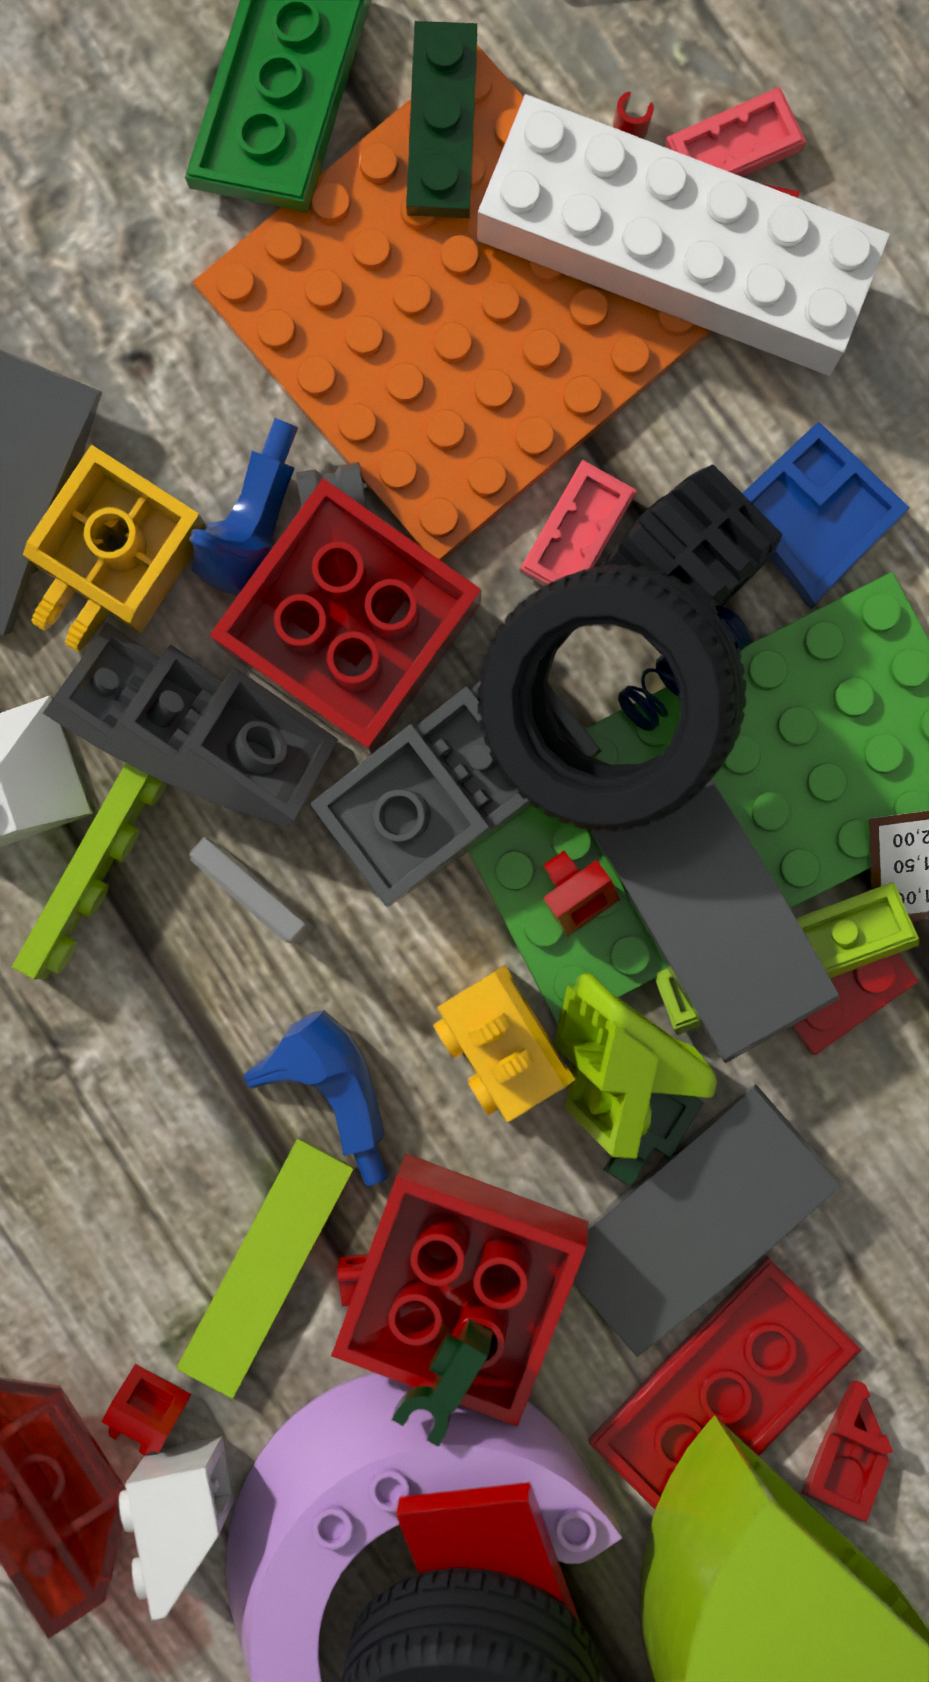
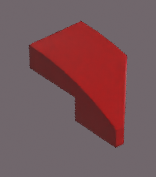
[801,1380,893,1522]

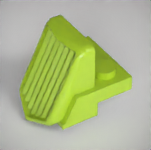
[554,973,717,1159]

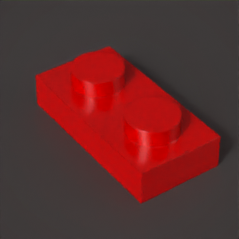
[791,953,918,1055]

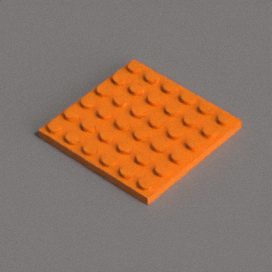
[192,44,714,562]

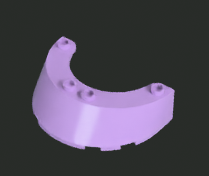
[226,1372,622,1682]

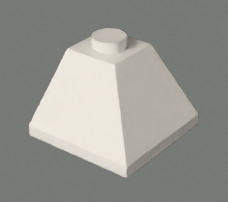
[0,695,93,847]

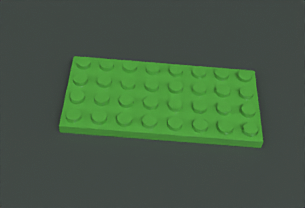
[468,571,929,1026]

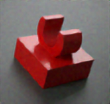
[543,851,620,937]
[102,1364,191,1456]

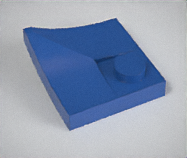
[743,421,910,609]

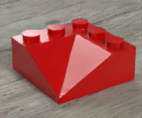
[209,478,481,755]
[331,1153,589,1427]

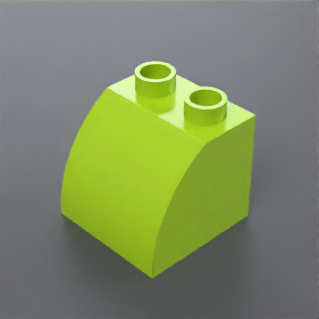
[639,1415,929,1682]

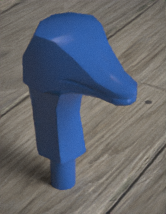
[189,418,298,595]
[243,1010,389,1186]

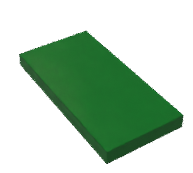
[184,0,371,212]

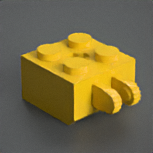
[23,444,206,652]
[433,965,575,1123]

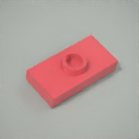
[665,87,806,177]
[520,460,637,586]

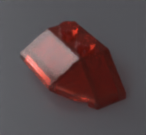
[0,1377,126,1639]

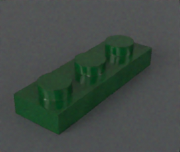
[406,21,478,218]

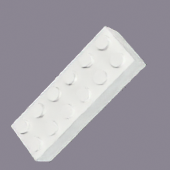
[477,94,890,376]

